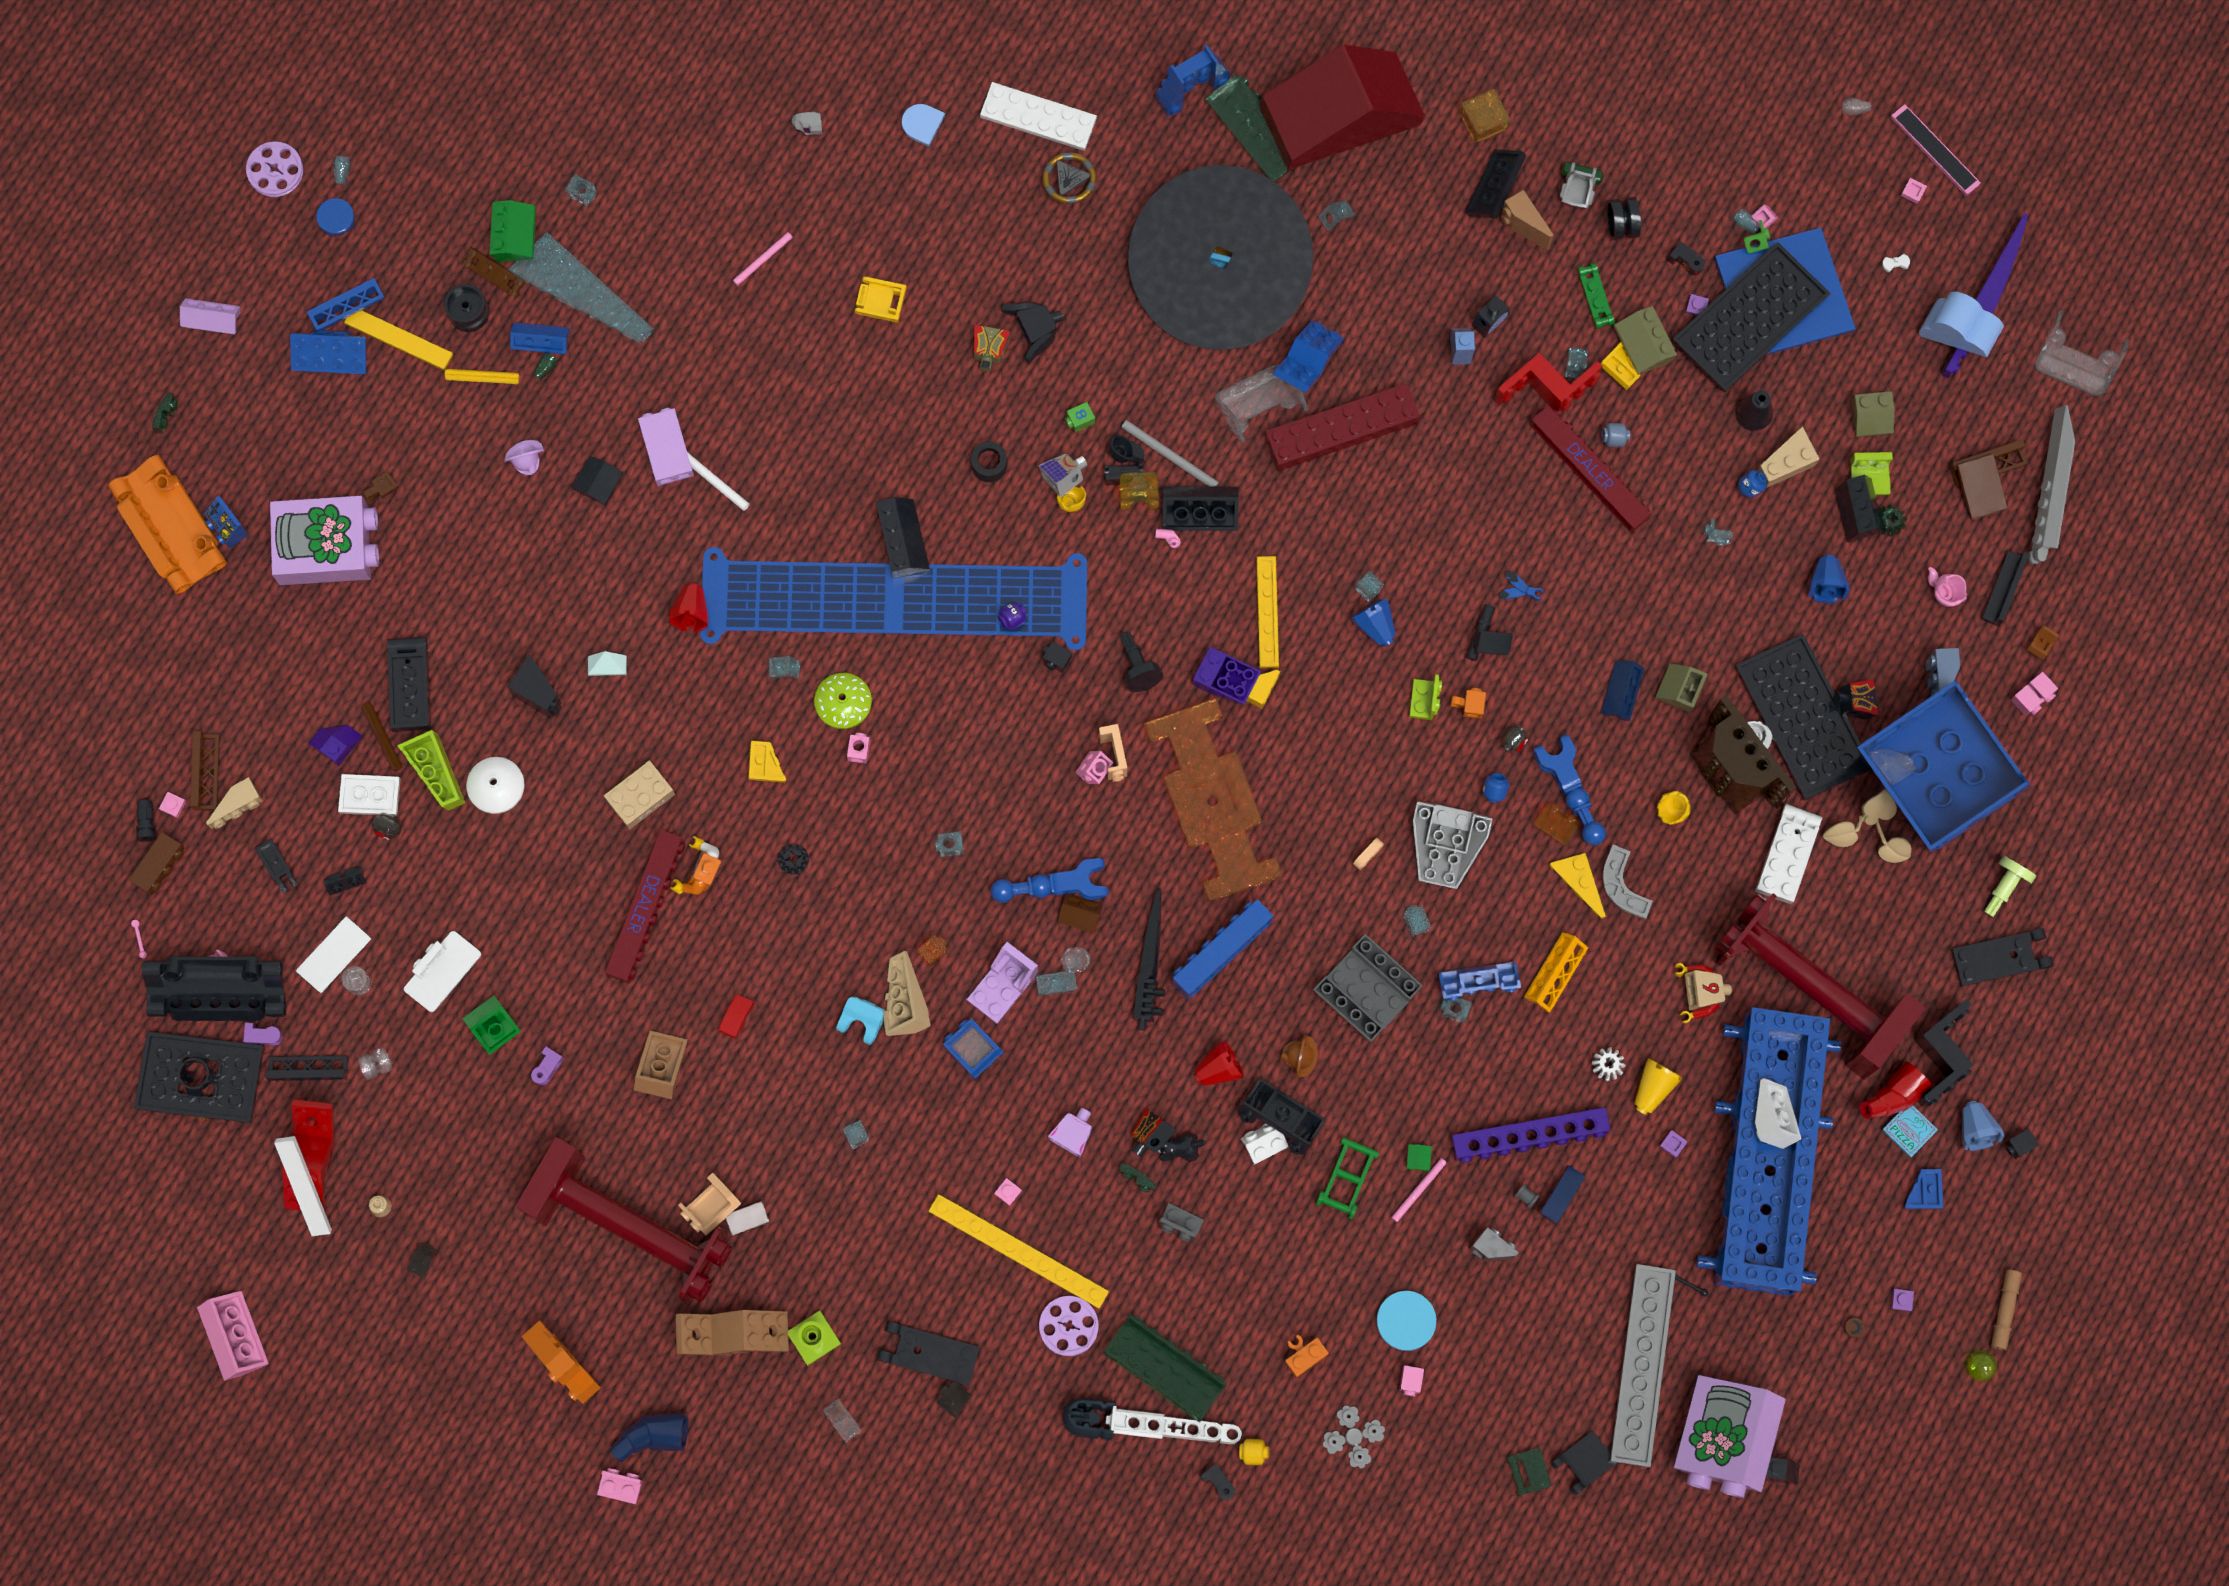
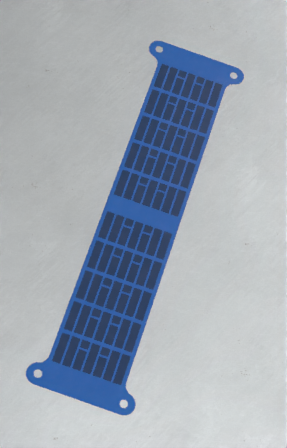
[700,547,1087,650]

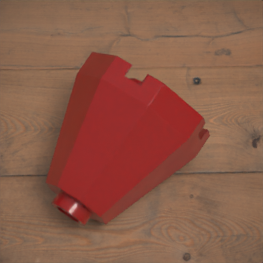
[669,583,709,632]
[1194,1042,1245,1086]

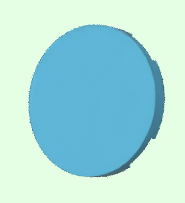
[1377,1291,1436,1351]

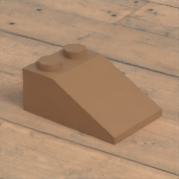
[1501,190,1554,250]
[634,1031,688,1099]

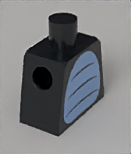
[1472,296,1510,338]

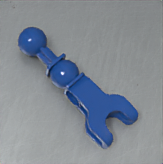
[1533,734,1606,846]
[990,858,1109,903]

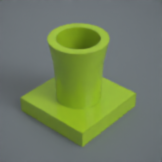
[788,1311,841,1366]

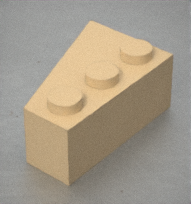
[1758,427,1819,488]

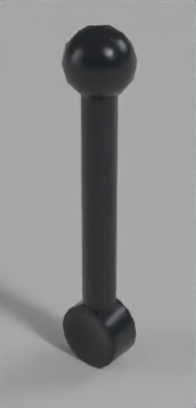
[1674,1273,1708,1297]

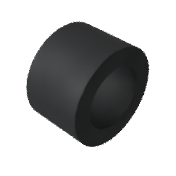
[971,442,1007,483]

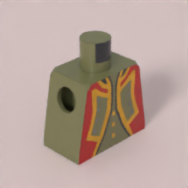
[974,325,1010,372]

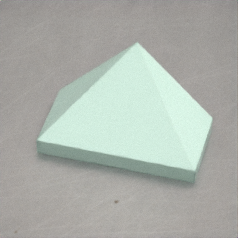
[588,651,627,676]

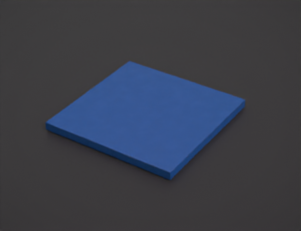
[1714,228,1856,355]

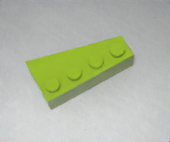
[397,730,465,811]

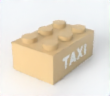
[604,760,675,830]

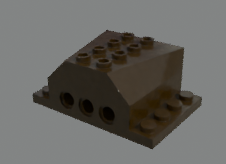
[1690,695,1796,815]

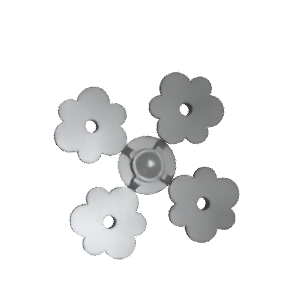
[1323,1405,1385,1468]

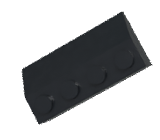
[1162,486,1239,531]
[876,497,930,579]

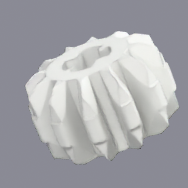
[1592,1048,1625,1081]

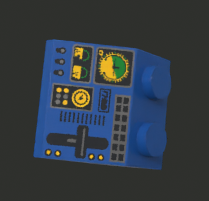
[205,496,248,548]

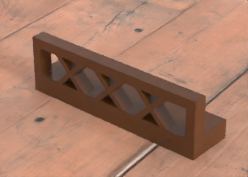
[1949,439,2028,489]
[190,731,220,811]

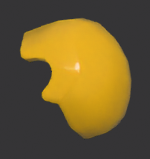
[1057,486,1086,512]

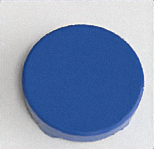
[316,198,355,236]

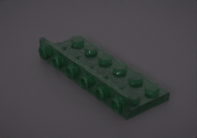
[1206,74,1293,183]
[1103,1314,1227,1423]

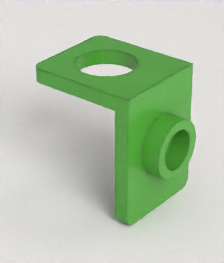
[1744,220,1770,254]

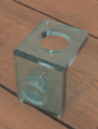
[1319,201,1355,231]

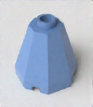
[1962,1101,2004,1151]

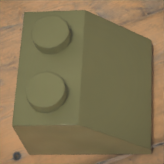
[1851,391,1895,437]

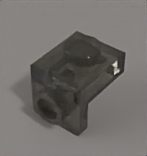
[407,1243,439,1278]

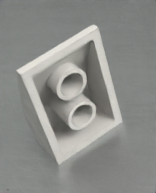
[1755,1078,1802,1149]

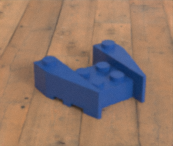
[1156,45,1230,117]

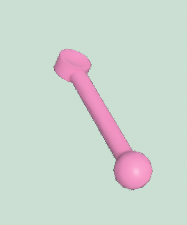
[131,920,147,958]

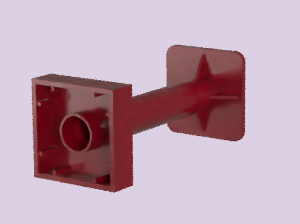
[1714,893,1926,1080]
[515,1137,733,1305]

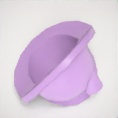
[504,440,544,475]

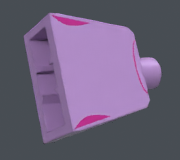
[1048,1108,1092,1158]

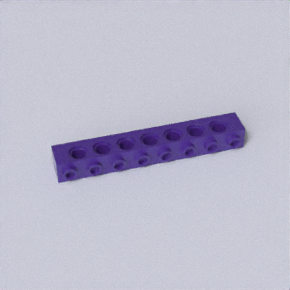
[1451,1107,1610,1163]

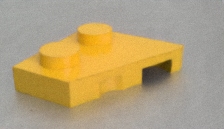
[748,741,786,783]

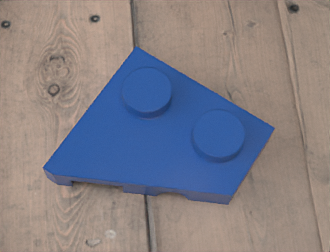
[1904,1169,1943,1209]

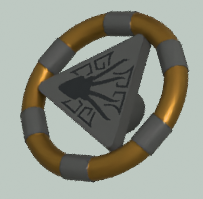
[1043,152,1097,204]

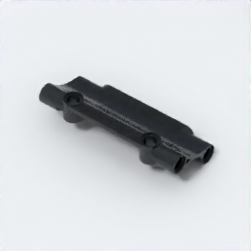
[142,956,286,1021]

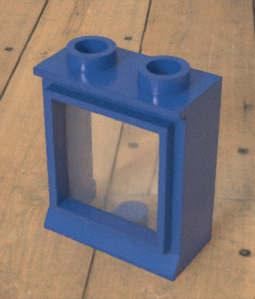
[943,1018,1004,1081]

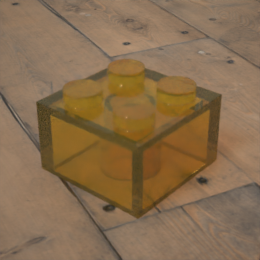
[1459,89,1511,143]

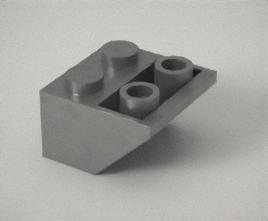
[1469,1227,1519,1262]

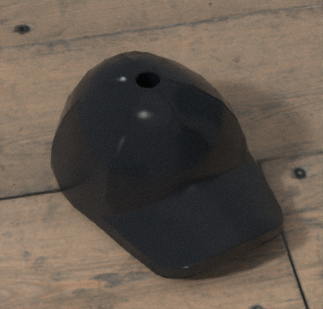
[1107,435,1144,463]

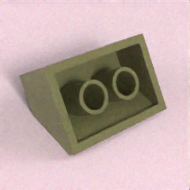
[1614,306,1677,375]

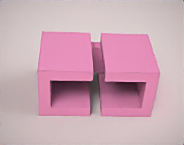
[2011,672,2058,716]

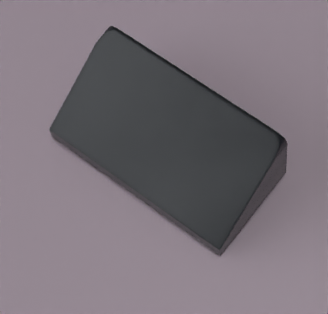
[1474,631,1513,655]

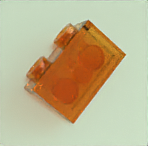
[1534,802,1580,845]

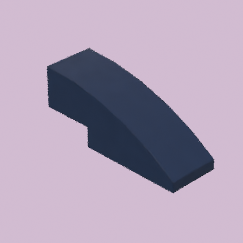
[1539,1166,1585,1225]

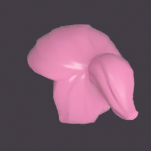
[1928,567,1967,607]

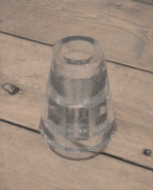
[1842,97,1871,116]

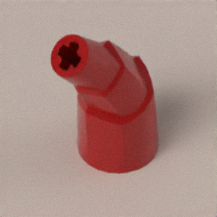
[1859,1061,1933,1119]

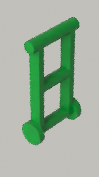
[1316,1137,1379,1220]

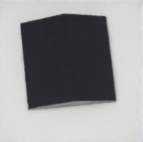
[572,456,623,505]

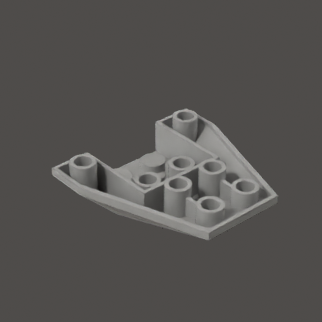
[1413,801,1493,889]

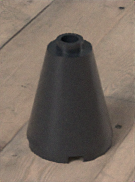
[1735,390,1773,431]

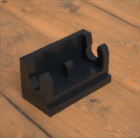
[1104,463,1144,486]

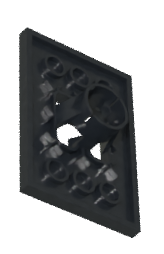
[134,1032,264,1124]

